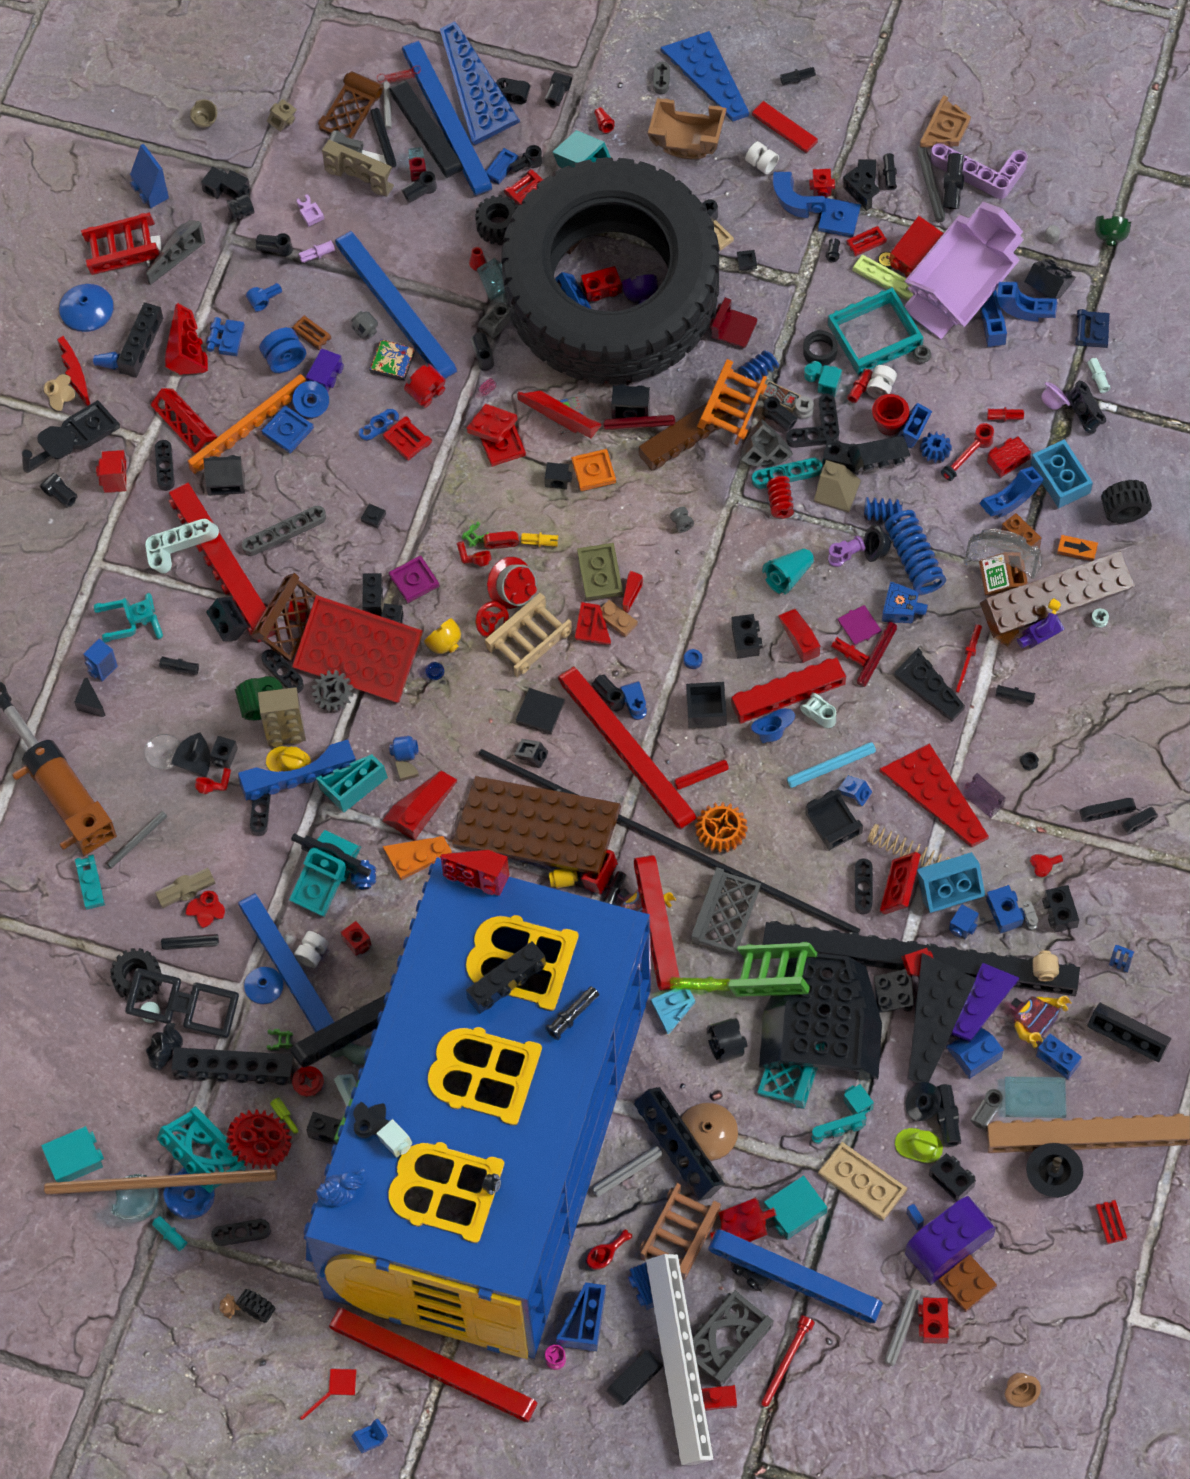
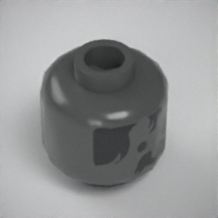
[351,311,378,338]

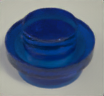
[425,662,444,680]

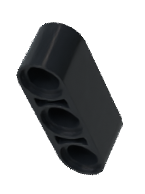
[607,1350,664,1406]

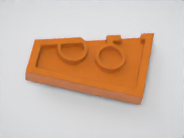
[383,836,452,880]

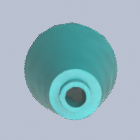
[762,548,814,595]

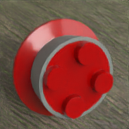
[487,557,537,609]

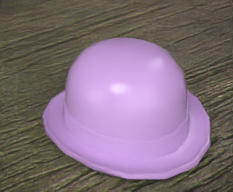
[1041,382,1070,410]

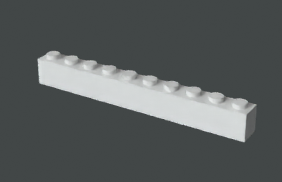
[646,1254,713,1465]

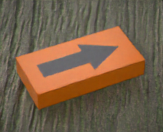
[1057,535,1098,561]

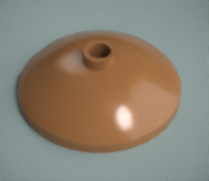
[681,1103,738,1161]

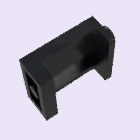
[805,789,863,851]

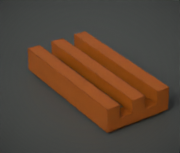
[292,315,331,350]

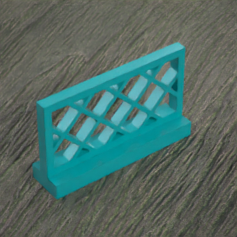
[757,1043,826,1109]

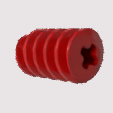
[767,476,795,519]

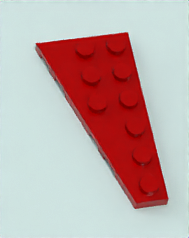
[879,743,989,848]

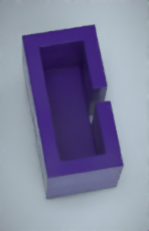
[306,348,344,392]

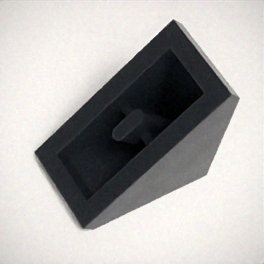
[74,678,106,717]

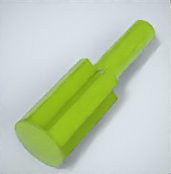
[270,1097,299,1134]

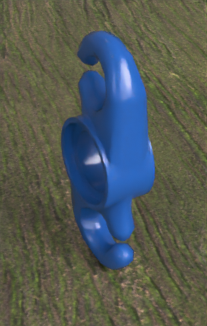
[358,409,399,440]

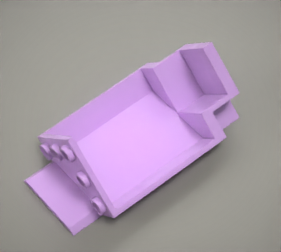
[904,202,1024,340]

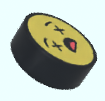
[878,252,893,269]

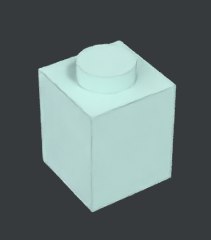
[377,1119,413,1158]

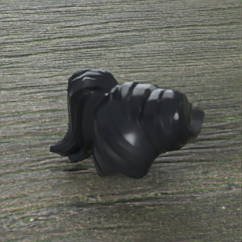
[146,1023,183,1070]

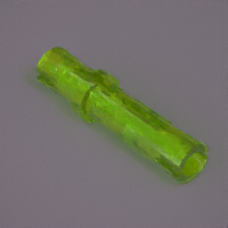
[670,976,730,992]

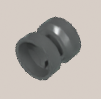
[670,506,695,533]

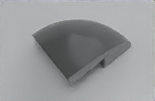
[741,419,793,467]

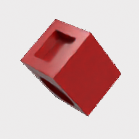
[340,921,372,956]

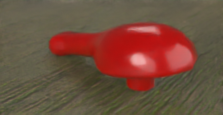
[586,1229,632,1270]

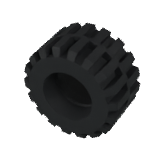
[475,195,518,245]
[1101,480,1152,524]
[110,948,162,1003]

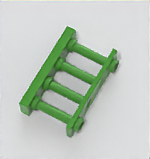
[729,942,817,997]

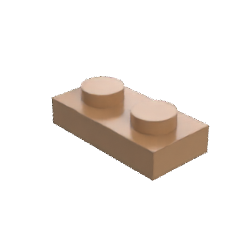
[601,600,638,637]

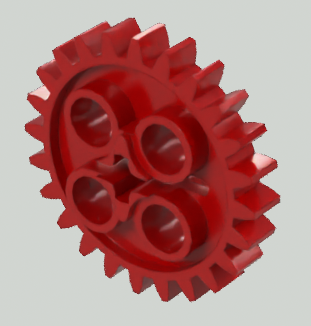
[226,1109,292,1170]

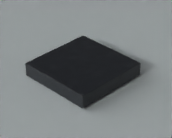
[516,688,565,734]

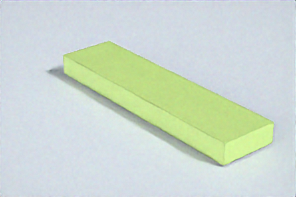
[852,254,913,301]

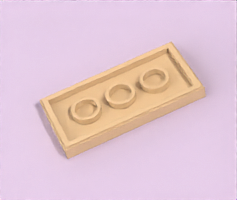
[818,1142,908,1221]

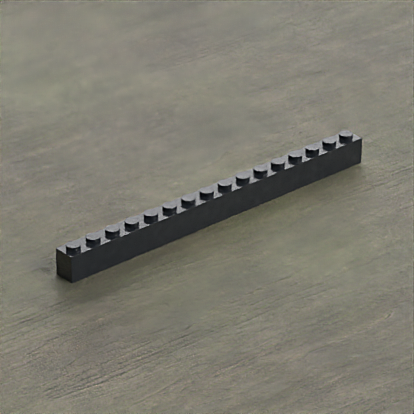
[762,921,1080,996]

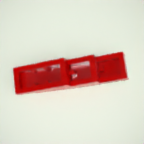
[57,336,90,406]

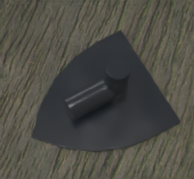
[171,732,211,777]

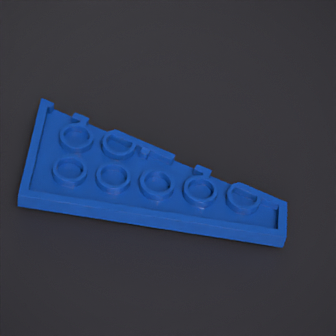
[661,31,749,122]

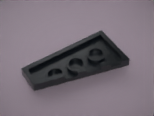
[894,647,965,722]

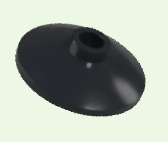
[905,1082,941,1121]

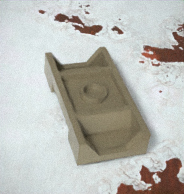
[322,140,394,197]

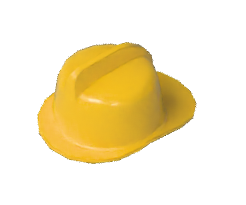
[266,746,311,772]

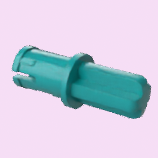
[152,1216,188,1251]

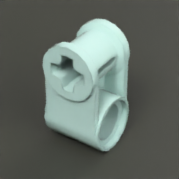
[800,693,836,728]

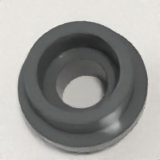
[913,345,931,363]

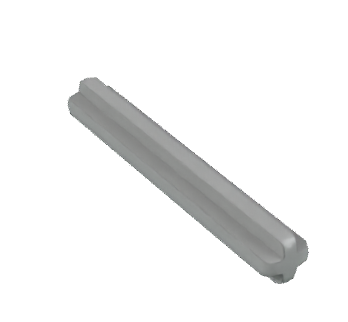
[592,1146,663,1197]
[884,1288,921,1366]

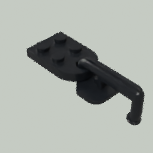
[22,400,120,473]

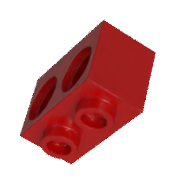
[581,266,622,302]
[918,1298,949,1344]

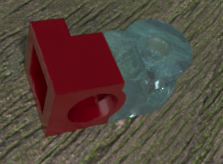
[408,147,426,182]

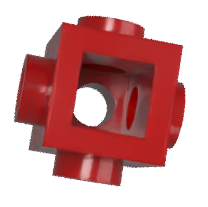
[809,168,835,197]

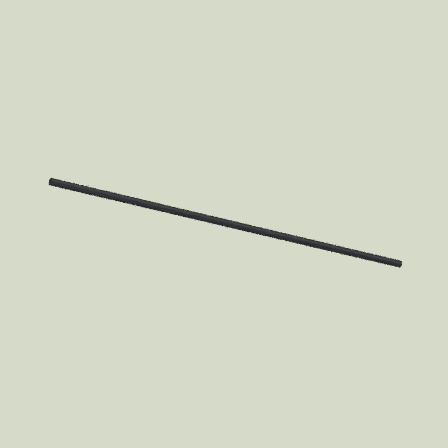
[478,749,861,934]

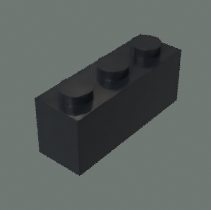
[849,435,911,472]

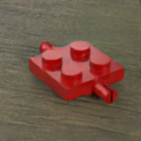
[710,1198,777,1242]

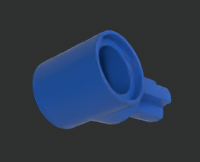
[246,283,282,311]

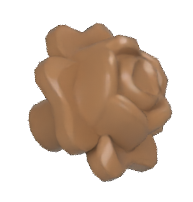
[219,1293,240,1319]

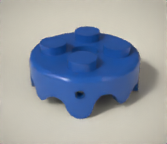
[163,1168,215,1219]

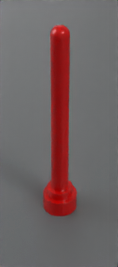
[761,1315,815,1407]

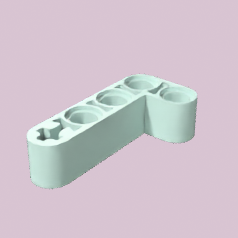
[145,519,219,574]

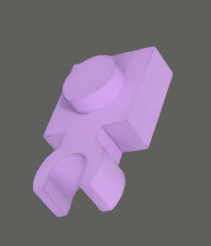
[297,195,324,227]

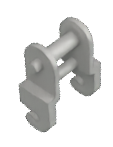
[1022,901,1038,930]

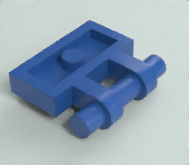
[206,317,245,356]

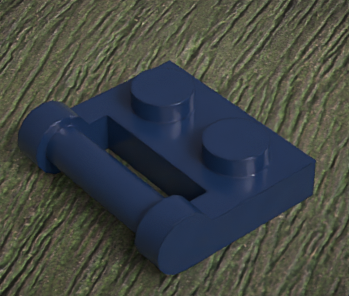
[1075,309,1110,348]

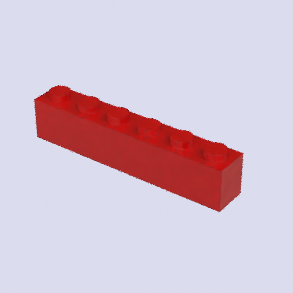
[731,657,846,724]

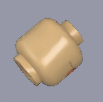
[1033,951,1059,982]

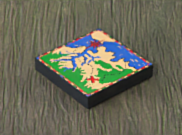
[370,339,416,381]

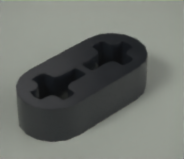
[1122,807,1158,834]

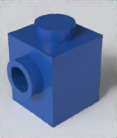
[949,904,979,939]

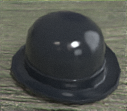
[864,525,891,562]

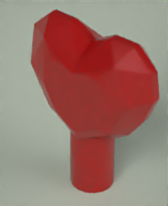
[1030,854,1063,877]

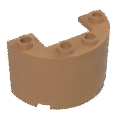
[648,98,727,159]

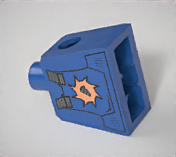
[882,582,928,623]

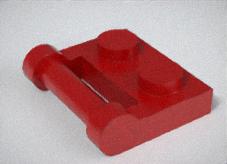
[504,169,543,206]
[383,416,432,461]

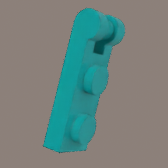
[75,854,105,910]
[812,1112,867,1144]

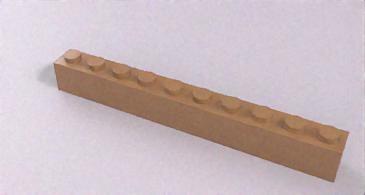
[986,1114,1190,1153]

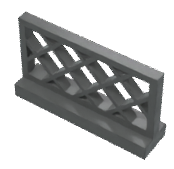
[691,867,761,954]

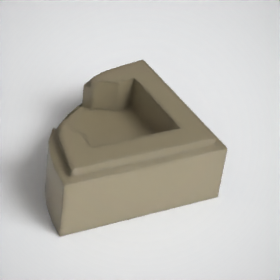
[395,761,419,781]

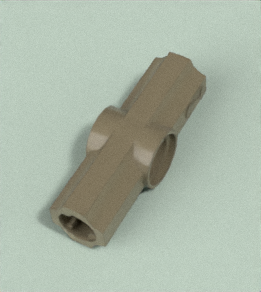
[155,868,216,908]

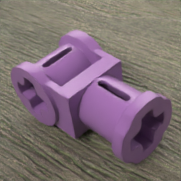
[828,536,865,567]

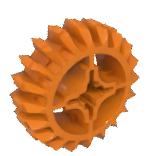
[695,802,748,853]

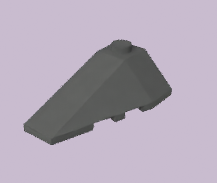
[146,220,205,285]

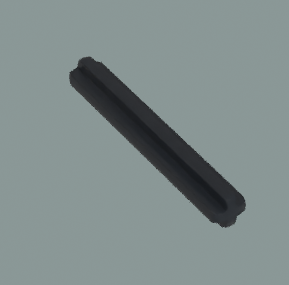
[370,108,397,167]

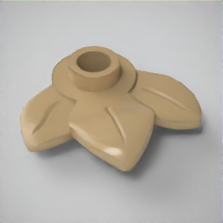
[44,374,75,411]

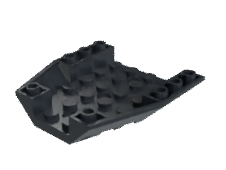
[759,953,882,1080]

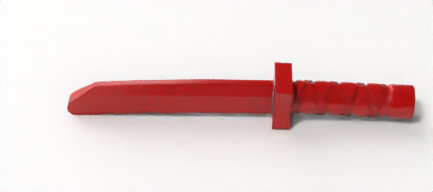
[956,624,982,693]

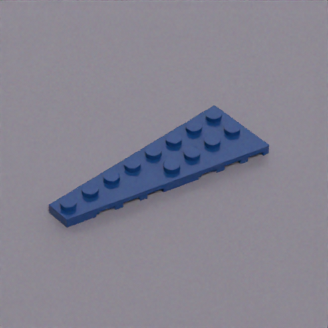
[440,21,520,145]

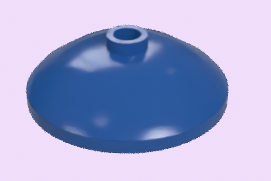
[59,284,114,332]

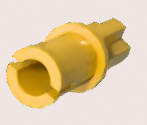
[521,532,558,547]

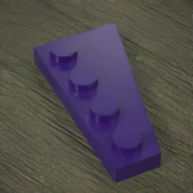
[952,963,1019,1042]

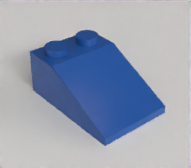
[130,144,169,208]

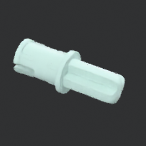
[1087,358,1111,393]

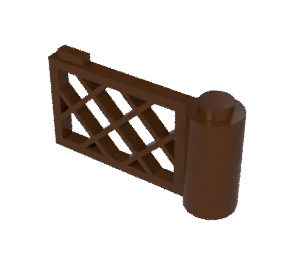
[318,71,384,139]

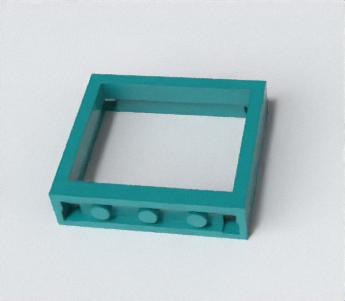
[828,287,924,375]

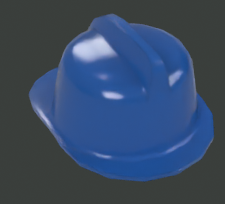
[751,708,795,743]

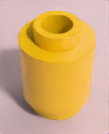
[549,868,578,889]

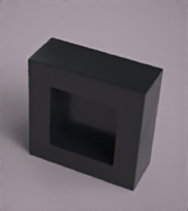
[737,250,757,271]
[361,503,386,528]

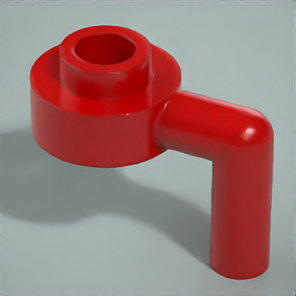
[456,541,492,567]
[195,768,231,794]

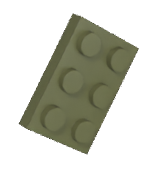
[577,543,623,601]

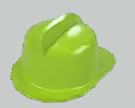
[895,1128,943,1163]

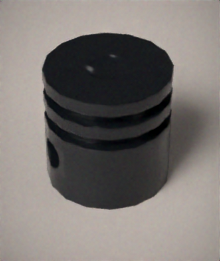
[227,193,255,221]

